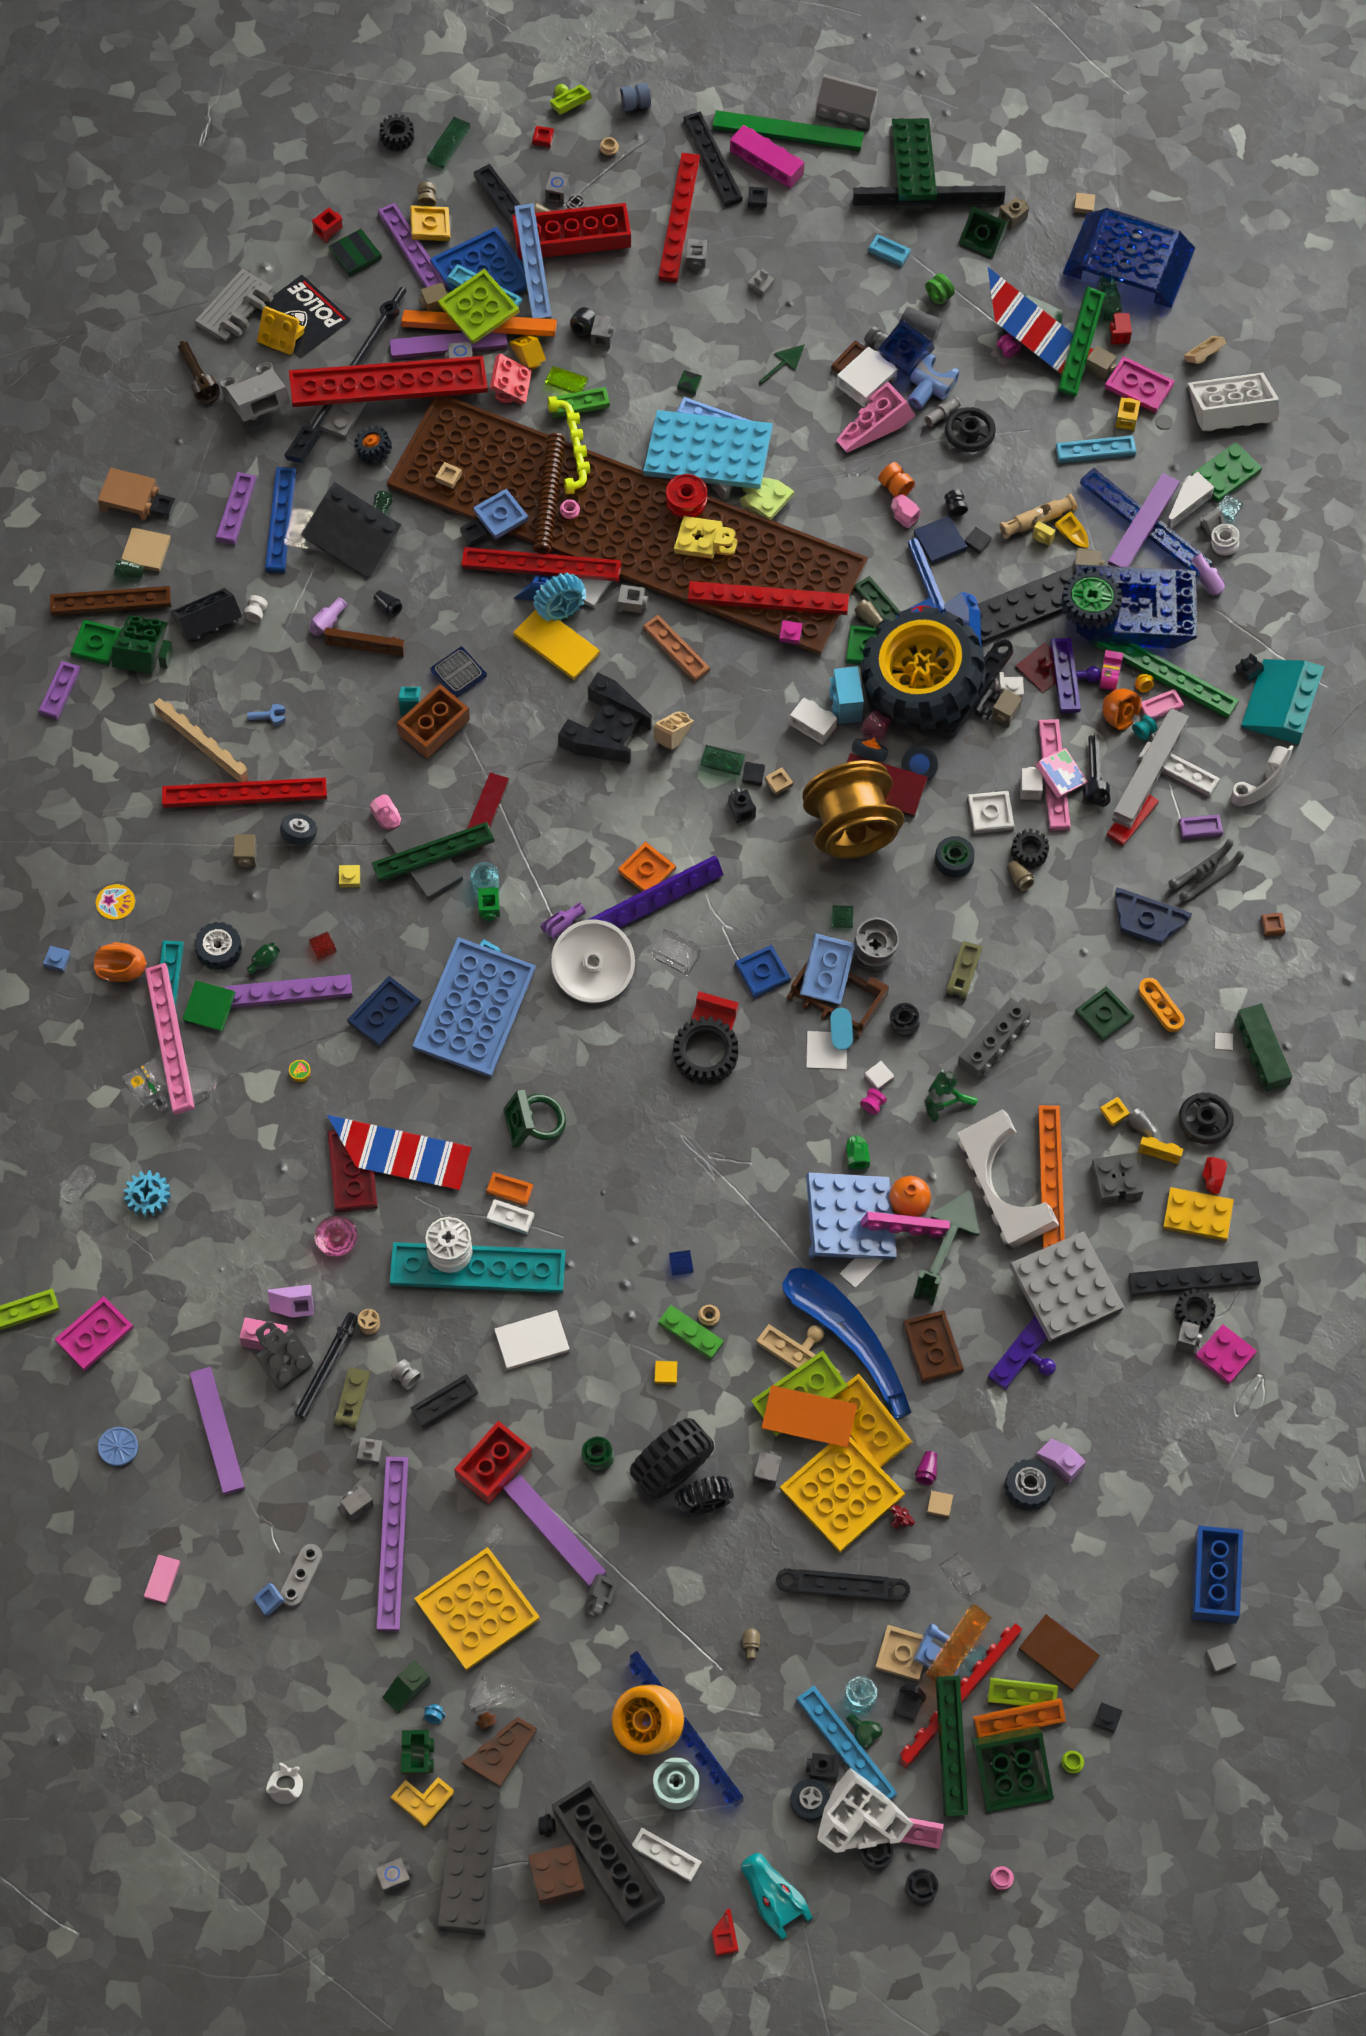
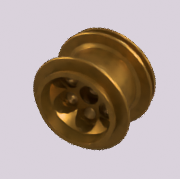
[802,761,904,859]

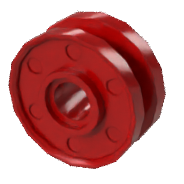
[666,474,707,518]

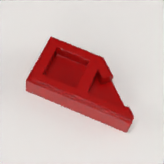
[711,1908,739,1957]

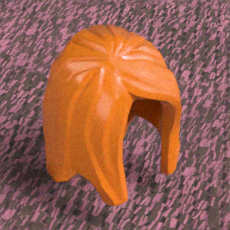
[94,942,147,982]

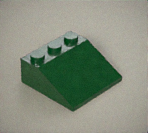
[971,1726,1054,1812]

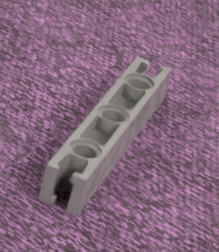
[1112,708,1189,829]

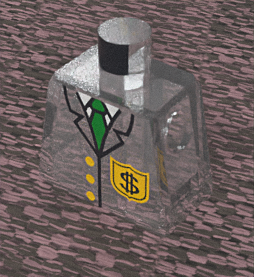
[121,1057,169,1111]

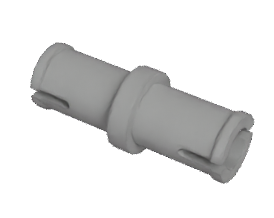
[924,396,961,427]

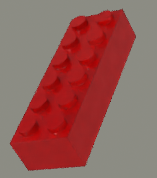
[512,203,631,260]

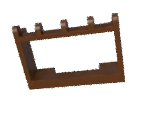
[787,961,889,1039]

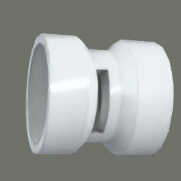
[243,595,268,623]

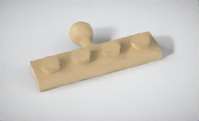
[756,1324,841,1374]

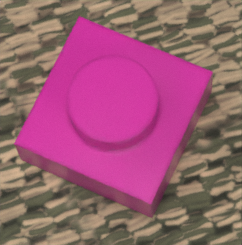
[779,621,802,645]

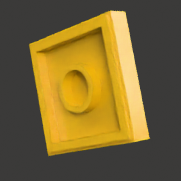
[410,205,450,241]

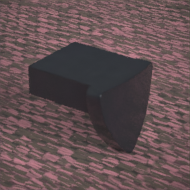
[894,1684,926,1722]

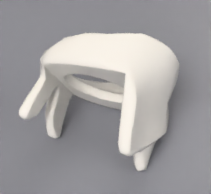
[266,1763,303,1804]

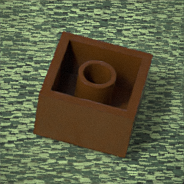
[528,1844,585,1906]

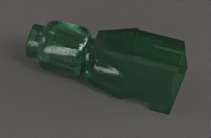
[1099,271,1122,321]

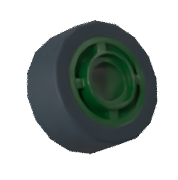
[935,836,975,877]

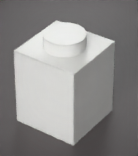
[1020,767,1043,800]

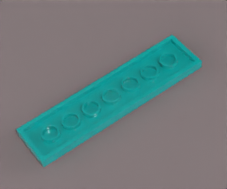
[390,1242,566,1293]

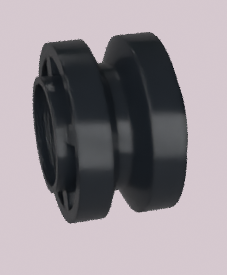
[890,1003,920,1036]
[860,1842,893,1871]
[905,1869,939,1905]

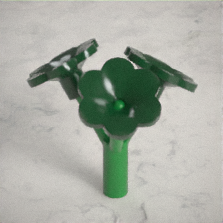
[924,1069,978,1122]

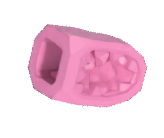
[891,495,921,528]
[370,795,401,831]

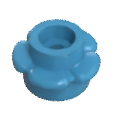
[424,1704,446,1725]

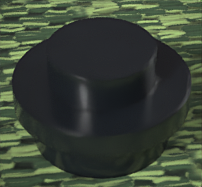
[538,1814,556,1837]

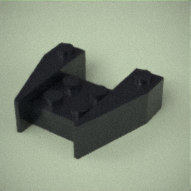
[558,672,652,763]

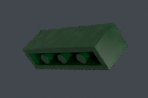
[1234,1003,1293,1092]

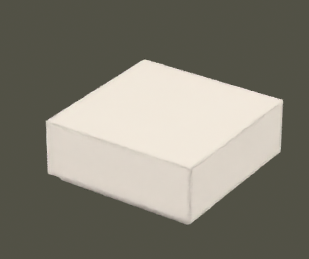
[865,1061,895,1090]

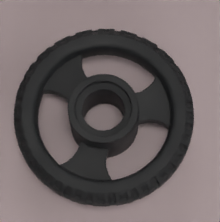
[945,407,996,453]
[1178,1092,1234,1145]

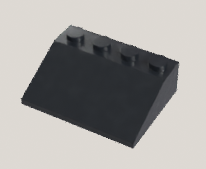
[300,482,401,579]

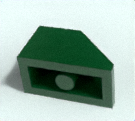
[382,1660,431,1714]

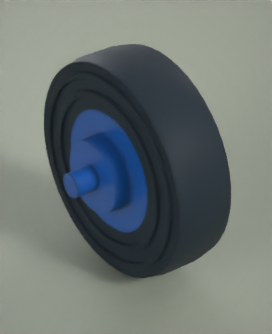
[901,746,938,781]

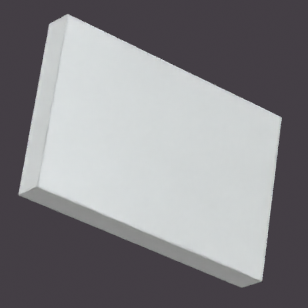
[494,1310,570,1370]

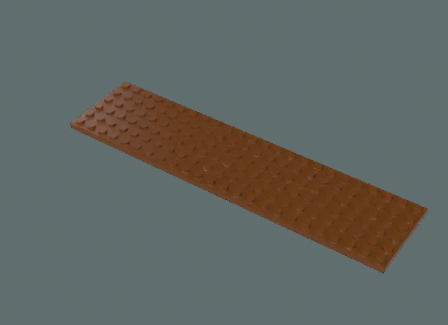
[387,396,868,656]

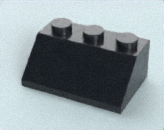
[170,588,243,641]

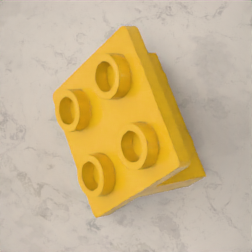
[257,307,305,355]

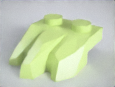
[739,477,794,520]

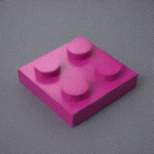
[1195,1324,1257,1384]

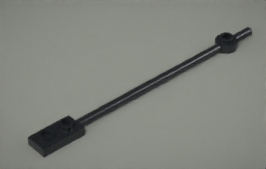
[284,287,407,463]

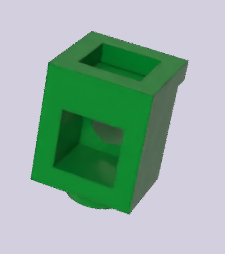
[478,887,500,921]

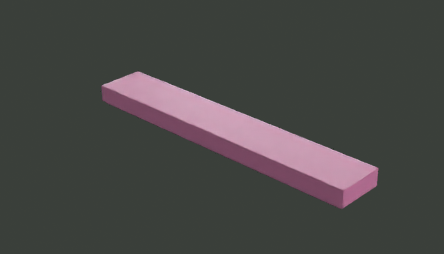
[1038,719,1071,831]

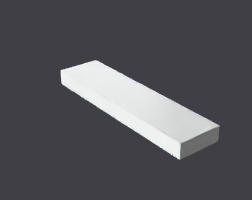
[1138,741,1220,797]

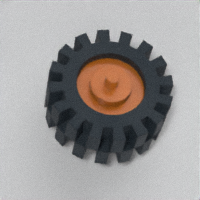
[354,426,392,463]

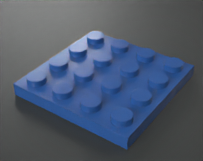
[430,227,527,294]

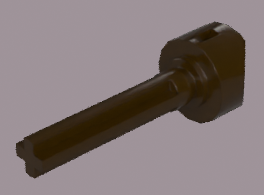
[178,341,220,404]

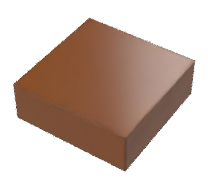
[1261,913,1286,936]

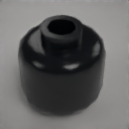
[570,307,596,336]

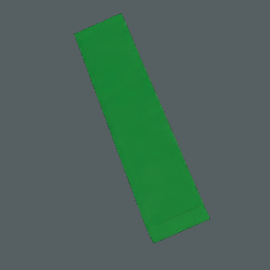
[1057,287,1105,398]

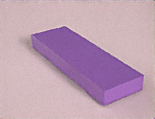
[38,661,81,720]

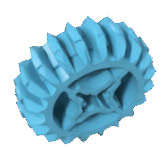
[533,573,586,621]

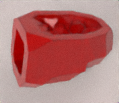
[1203,1157,1228,1195]

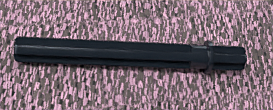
[295,1312,358,1420]

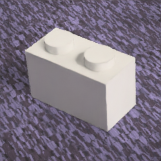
[789,698,837,745]

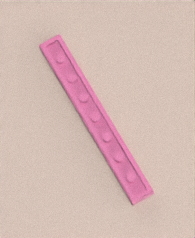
[145,963,195,1115]

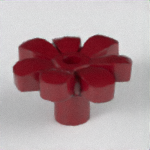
[890,1505,915,1529]

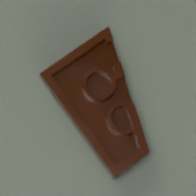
[462,1717,537,1788]

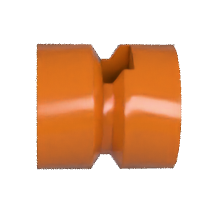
[878,462,915,497]

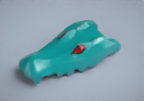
[741,1853,813,1941]

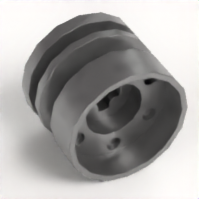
[853,917,900,972]

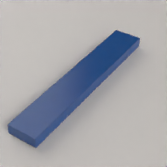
[265,467,296,573]

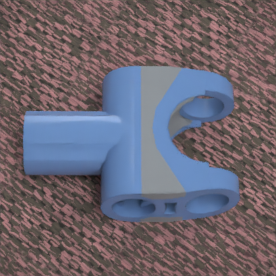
[908,354,960,410]

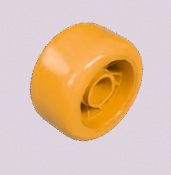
[612,1685,684,1755]

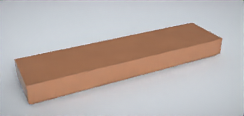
[643,615,710,682]

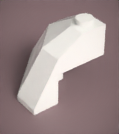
[817,1768,914,1853]

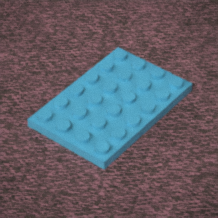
[644,410,773,489]

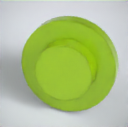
[1061,1751,1084,1774]

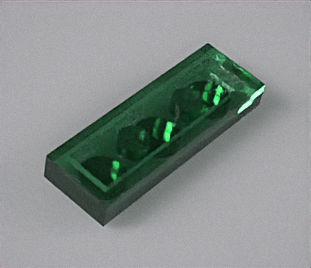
[427,117,471,169]

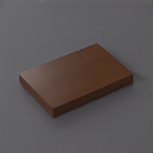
[903,1310,964,1383]
[1018,1614,1100,1691]

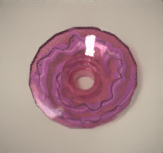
[314,1216,358,1257]

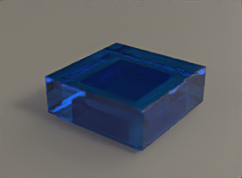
[669,1250,693,1275]

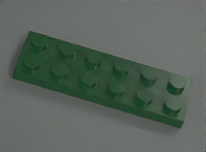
[891,118,937,201]

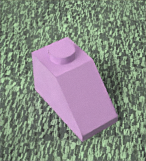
[1036,1438,1086,1484]

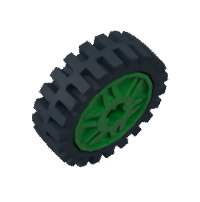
[1061,570,1122,629]

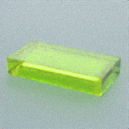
[545,366,589,393]

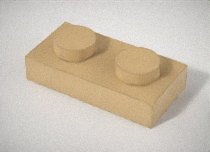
[1184,336,1226,364]

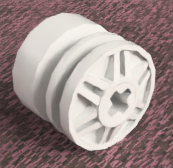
[425,1217,473,1273]

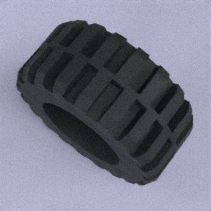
[630,1418,714,1499]

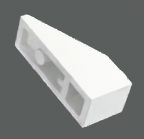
[1167,472,1214,530]

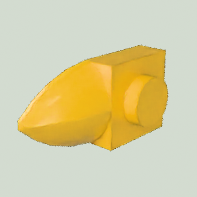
[1054,511,1089,548]

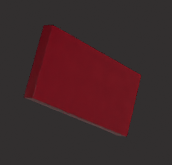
[847,753,928,816]
[327,1130,378,1213]

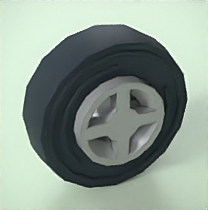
[790,1779,831,1821]

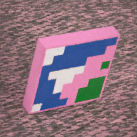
[1035,748,1088,798]

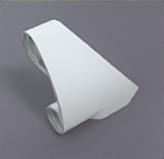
[1231,745,1294,807]

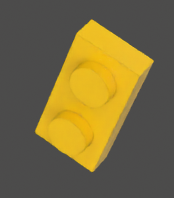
[1138,1136,1183,1165]

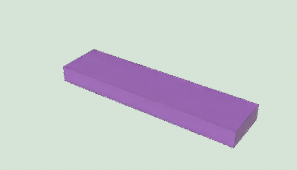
[216,472,257,545]

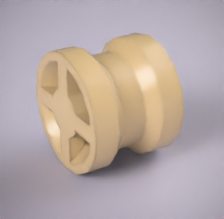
[358,1309,380,1335]

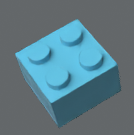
[829,666,864,724]

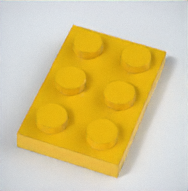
[1163,1187,1234,1241]

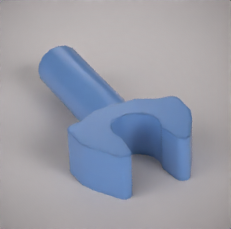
[247,704,286,726]

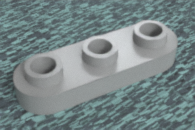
[280,1544,323,1608]

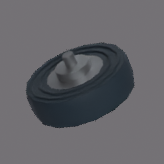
[280,813,317,845]

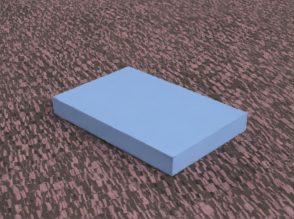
[800,933,855,1005]

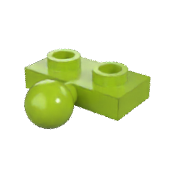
[549,84,592,115]

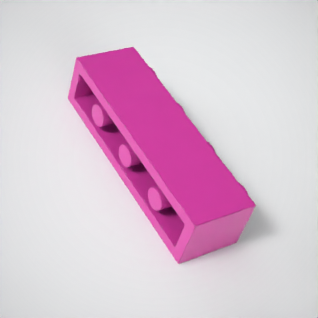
[730,125,804,188]

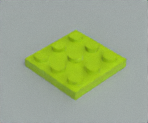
[438,269,520,344]

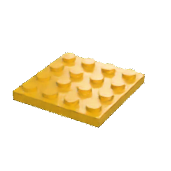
[780,1437,905,1553]
[414,1547,540,1671]

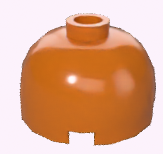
[1102,688,1142,730]
[889,1175,931,1217]

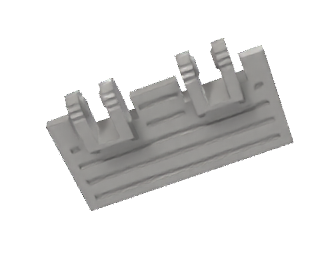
[195,269,273,341]

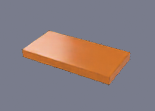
[762,1385,857,1448]

